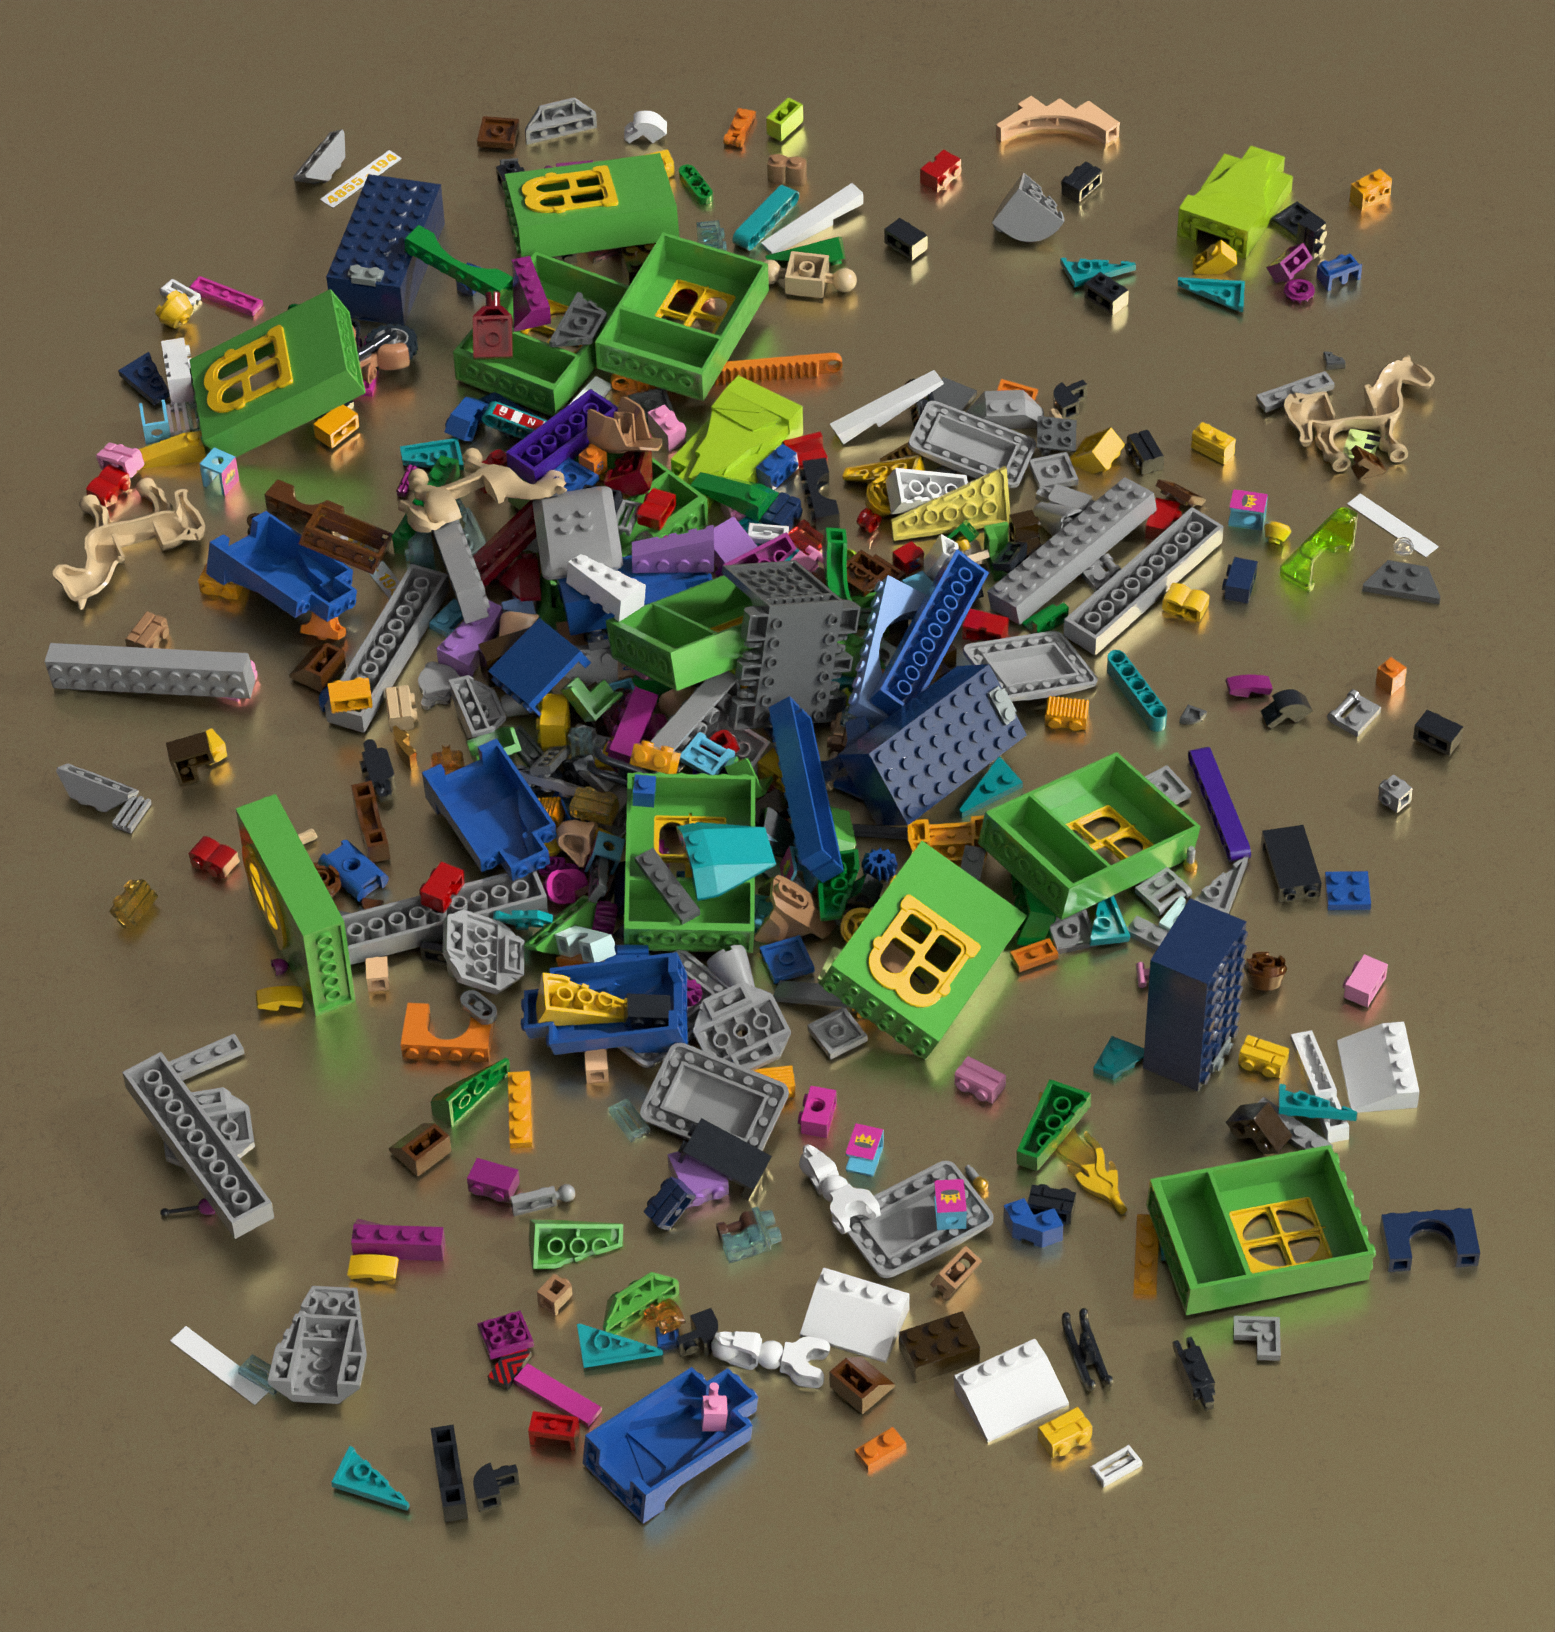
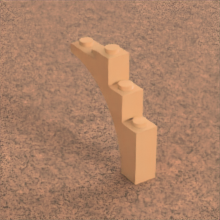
[996,96,1120,145]

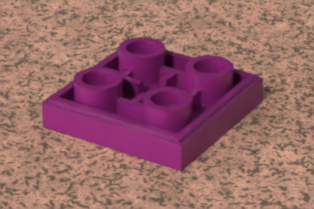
[477,1310,534,1360]

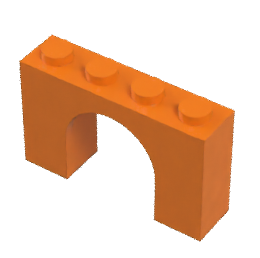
[401,1003,495,1062]

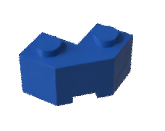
[444,397,489,442]
[1003,1198,1063,1248]

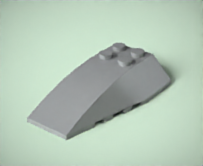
[268,1286,367,1404]

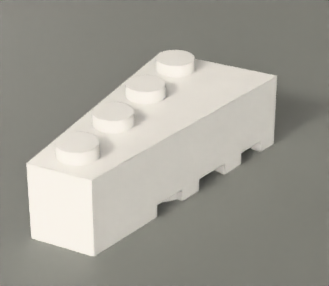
[161,338,195,407]
[885,468,968,514]
[566,554,646,622]

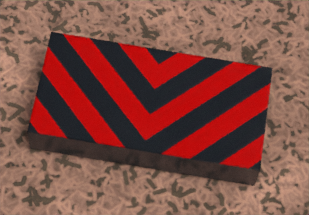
[487,1349,532,1390]

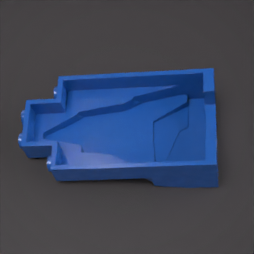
[206,511,357,622]
[557,555,712,635]
[422,738,557,881]
[521,952,688,1055]
[583,1367,758,1523]

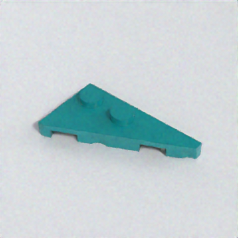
[1060,258,1136,287]
[1178,277,1245,312]
[959,757,1023,818]
[1089,895,1130,946]
[1278,1084,1357,1121]
[577,1324,663,1368]
[331,1446,410,1511]

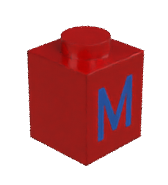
[892,541,924,576]

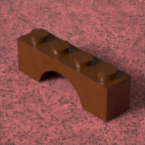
[264,479,345,535]
[351,781,390,863]

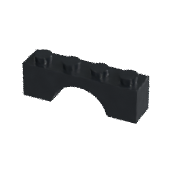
[799,458,840,531]
[430,1424,468,1522]

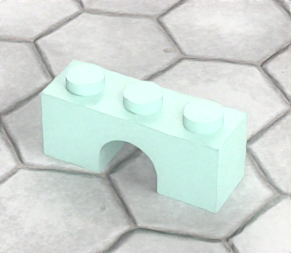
[555,925,616,963]

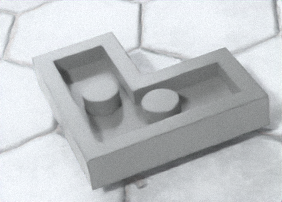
[1233,1316,1281,1361]

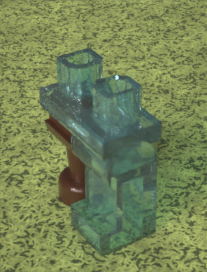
[716,1207,782,1263]

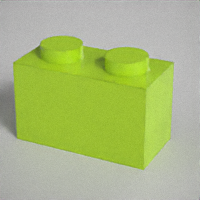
[766,97,803,141]

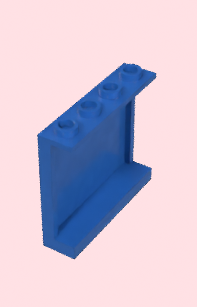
[488,618,591,716]

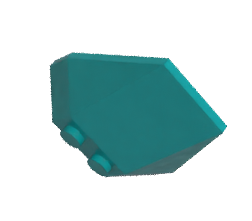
[676,822,776,901]

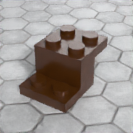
[847,550,906,597]

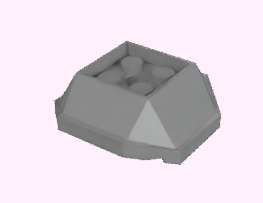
[443,909,525,995]
[693,981,791,1071]
[163,1087,255,1167]

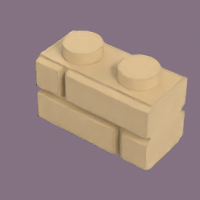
[385,685,418,732]

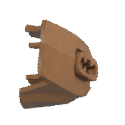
[587,397,662,454]
[754,875,836,944]

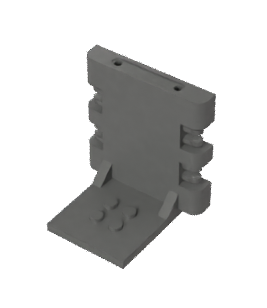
[722,560,861,730]

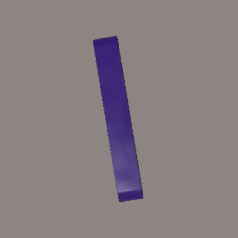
[1188,747,1251,862]

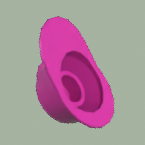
[543,869,588,904]

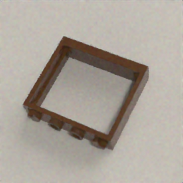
[299,504,393,575]

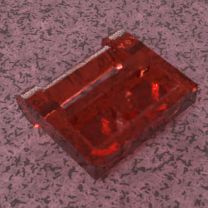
[788,519,823,556]

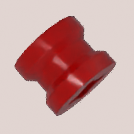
[856,508,882,533]

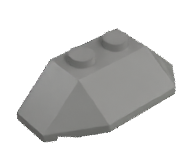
[525,97,597,145]
[293,129,345,184]
[966,390,1044,429]
[449,675,506,738]
[56,763,139,812]

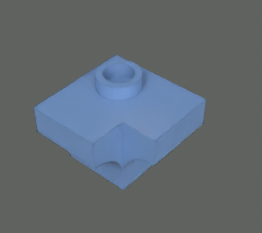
[500,596,536,614]

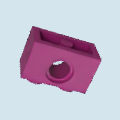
[798,1086,837,1138]

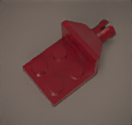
[473,292,514,360]

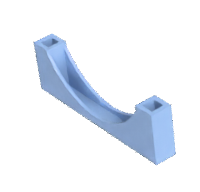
[848,575,926,726]

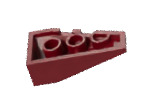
[604,432,652,496]
[497,550,541,601]

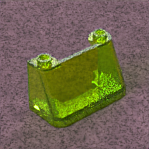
[1280,507,1358,593]

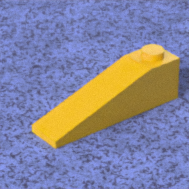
[138,431,206,469]
[842,455,925,483]
[536,973,624,1026]

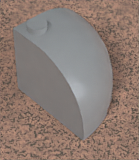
[992,173,1064,242]

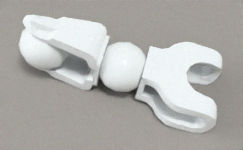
[799,1144,881,1234]
[711,1331,830,1388]

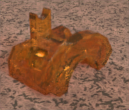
[431,744,465,771]
[644,1298,686,1335]

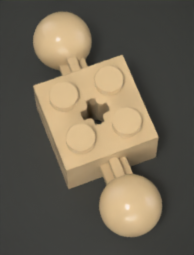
[763,251,857,298]

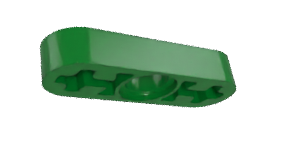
[679,164,713,205]

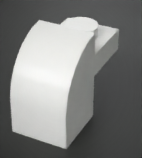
[624,111,667,144]

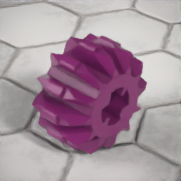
[592,901,618,935]

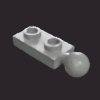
[510,1184,575,1216]

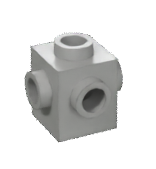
[1378,774,1413,813]

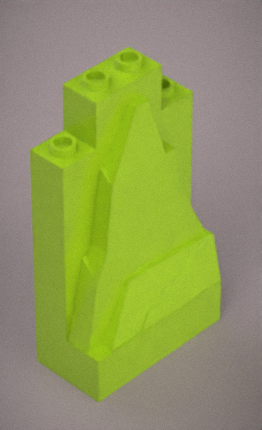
[1177,146,1293,259]
[671,375,803,508]

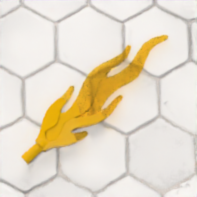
[1039,1092,1127,1214]

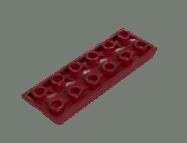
[472,500,537,588]

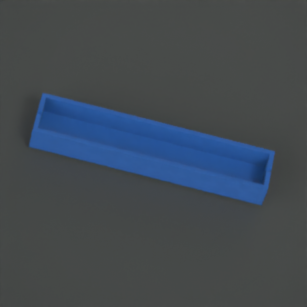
[769,696,844,883]

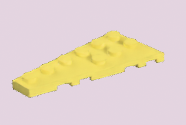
[891,466,1010,541]

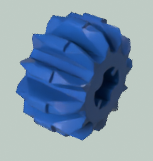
[861,847,897,882]

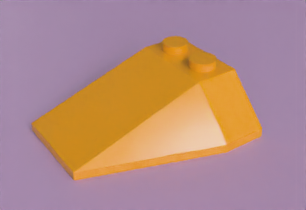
[908,815,988,872]

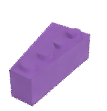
[632,525,714,573]
[436,600,503,677]

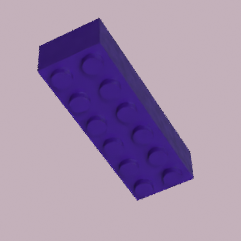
[506,389,618,484]

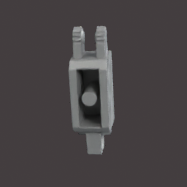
[1036,484,1095,511]

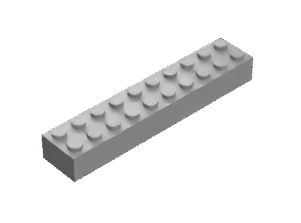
[987,477,1157,625]
[1064,507,1223,655]
[325,564,450,733]
[44,643,256,699]
[587,671,741,838]
[342,871,548,965]
[122,1052,274,1239]

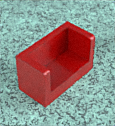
[528,1411,580,1451]

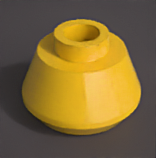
[1264,521,1291,545]

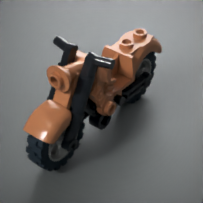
[268,320,418,384]

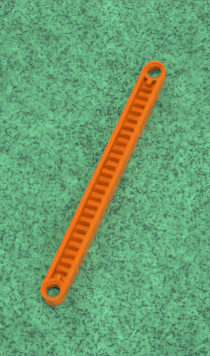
[611,353,843,392]

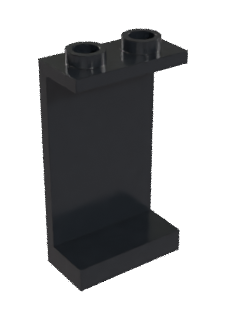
[1261,825,1322,902]
[678,1118,772,1200]

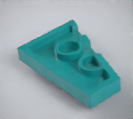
[400,438,464,471]

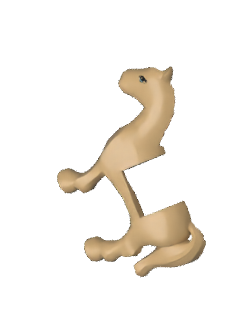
[1284,355,1435,472]
[398,448,567,533]
[53,478,205,610]

